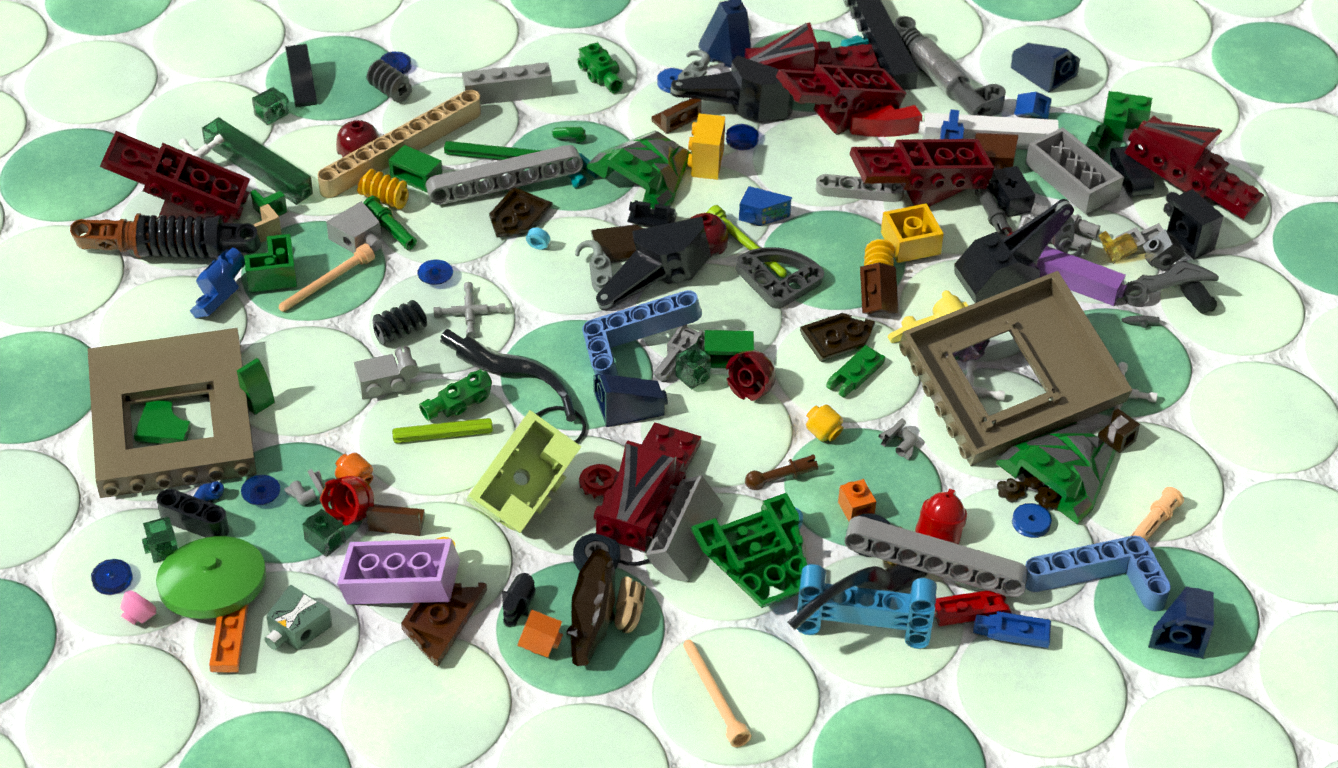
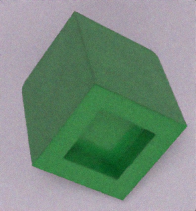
[250,189,287,216]

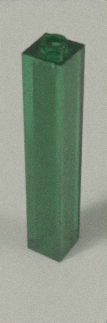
[202,117,313,205]

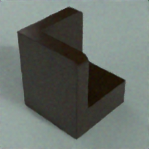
[1098,408,1140,453]

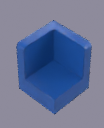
[1014,91,1052,119]

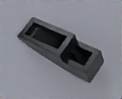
[285,44,317,107]

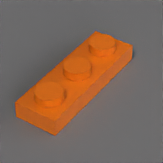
[209,604,248,672]

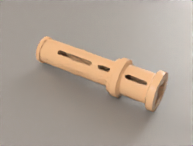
[1130,487,1184,541]

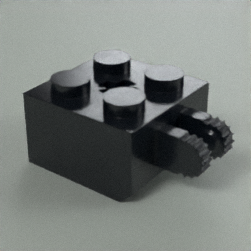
[1163,189,1224,260]

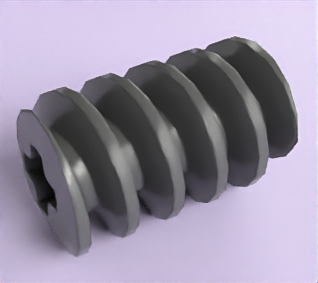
[366,59,412,103]

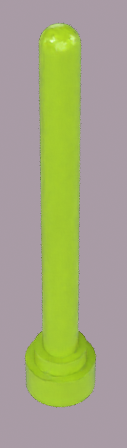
[707,205,787,278]

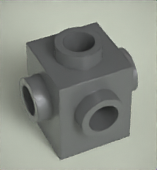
[1143,229,1185,271]

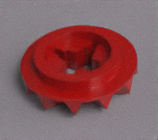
[579,464,617,499]

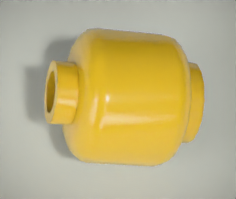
[806,404,844,442]

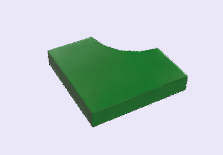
[134,401,191,444]

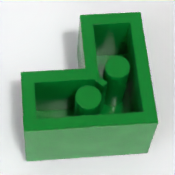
[1102,91,1152,142]
[244,234,297,292]

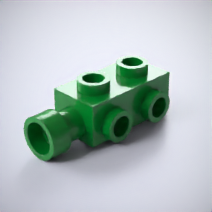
[577,42,624,93]
[419,369,492,421]

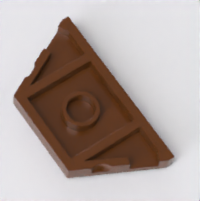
[401,582,487,667]

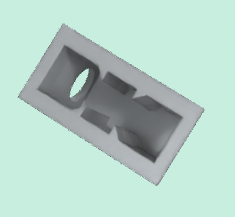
[326,201,383,253]

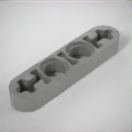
[815,174,904,202]

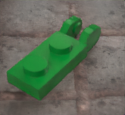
[826,345,885,398]

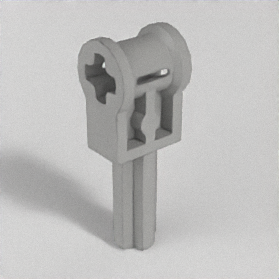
[654,325,705,381]

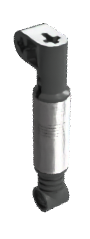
[895,16,1006,116]

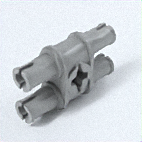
[1022,203,1101,254]

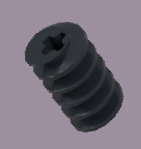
[372,300,427,345]

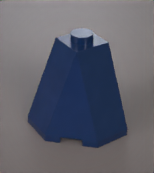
[698,0,751,68]
[1011,43,1081,93]
[593,374,668,427]
[1148,586,1214,659]

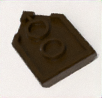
[489,188,553,238]
[591,224,644,263]
[800,313,875,361]

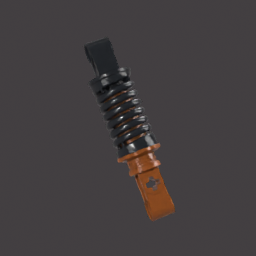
[70,213,261,260]

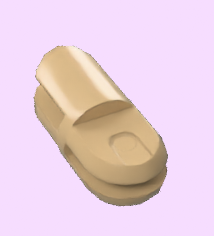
[615,577,647,633]

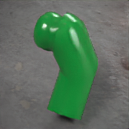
[552,127,587,143]

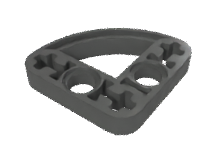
[736,247,824,309]

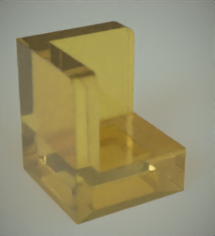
[1098,231,1138,264]

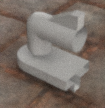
[878,418,918,460]
[284,469,324,506]

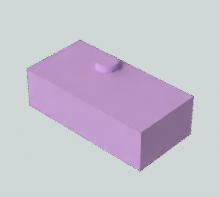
[337,539,460,604]

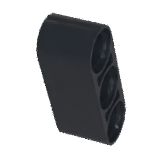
[1110,146,1154,197]
[157,489,229,538]

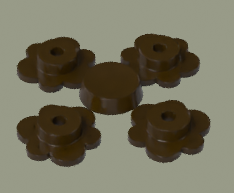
[997,470,1062,510]

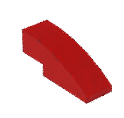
[850,105,923,137]

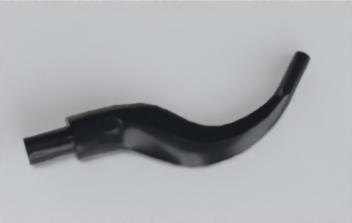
[440,329,576,422]
[788,564,928,630]

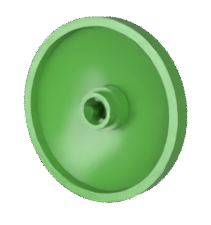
[156,536,266,619]

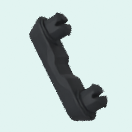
[1172,261,1217,314]

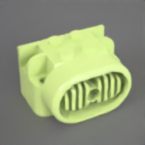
[466,410,581,533]

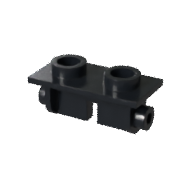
[627,200,677,227]

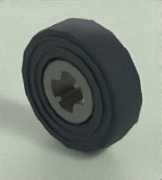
[573,533,620,571]

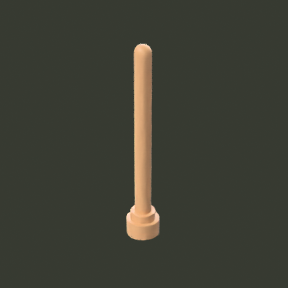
[279,243,375,312]
[683,640,751,747]

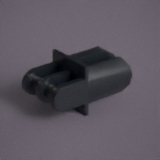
[502,573,536,627]

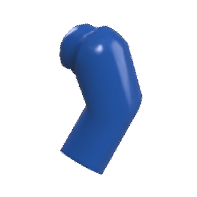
[194,481,224,502]

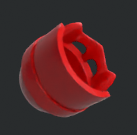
[319,476,374,526]
[915,489,967,544]

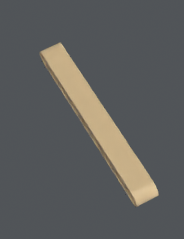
[318,90,481,198]

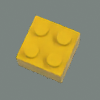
[688,113,726,180]
[881,203,944,263]

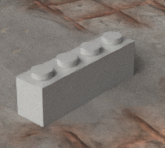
[462,62,552,105]

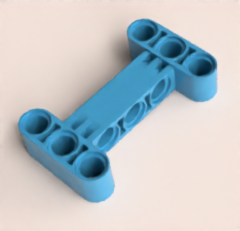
[797,564,937,649]

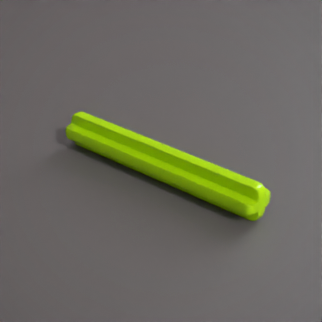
[392,418,493,443]

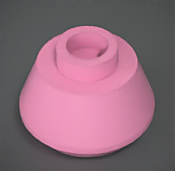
[120,590,156,625]

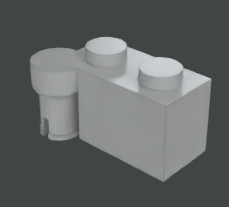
[354,346,419,400]

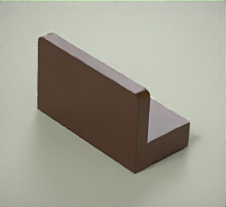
[651,98,702,134]
[860,262,898,315]
[366,504,425,536]

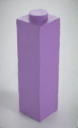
[1036,246,1127,306]

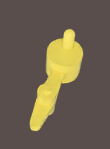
[888,290,968,343]

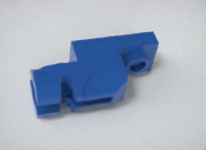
[190,248,245,318]

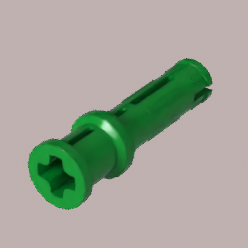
[363,196,417,250]

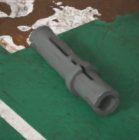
[975,185,1012,236]

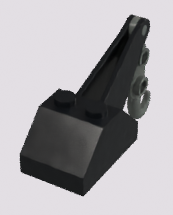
[671,50,794,122]
[954,199,1085,303]
[575,217,711,311]

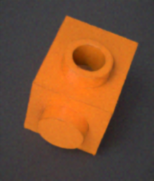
[838,479,876,521]
[517,609,563,658]

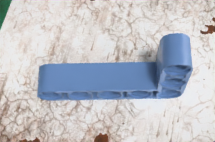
[582,290,702,376]
[1025,536,1171,611]

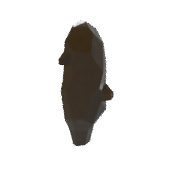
[566,549,615,666]

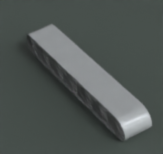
[426,145,583,205]
[845,516,1028,597]

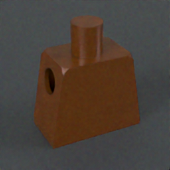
[975,133,1018,171]

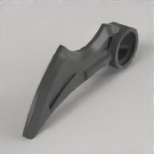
[1124,261,1219,306]

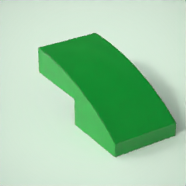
[237,358,275,415]

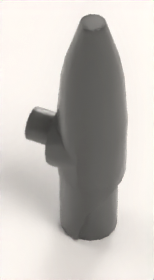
[1122,315,1160,328]

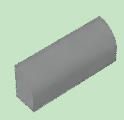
[645,476,723,581]

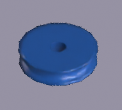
[657,68,683,93]
[1012,503,1052,538]

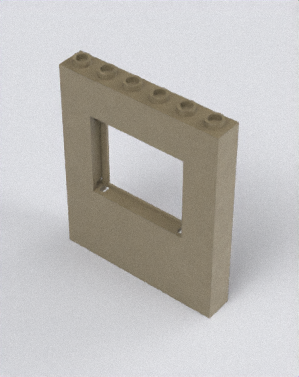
[899,271,1132,466]
[88,328,257,498]

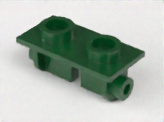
[1085,124,1113,160]

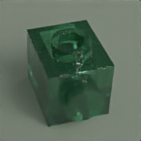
[252,87,289,126]
[675,344,711,390]
[302,509,346,557]
[141,516,178,563]

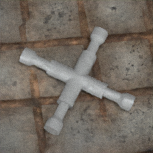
[433,282,506,338]

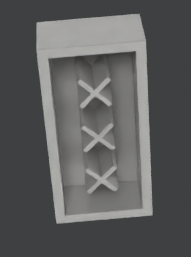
[1025,127,1124,214]

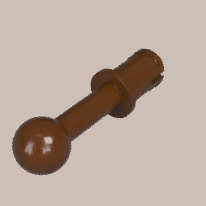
[745,454,819,490]

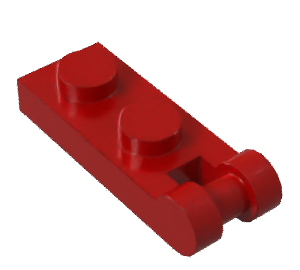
[934,590,1012,627]

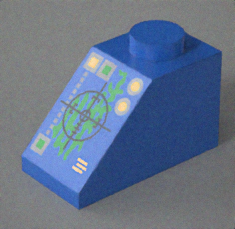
[739,186,792,226]

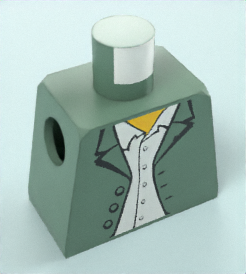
[264,584,332,650]

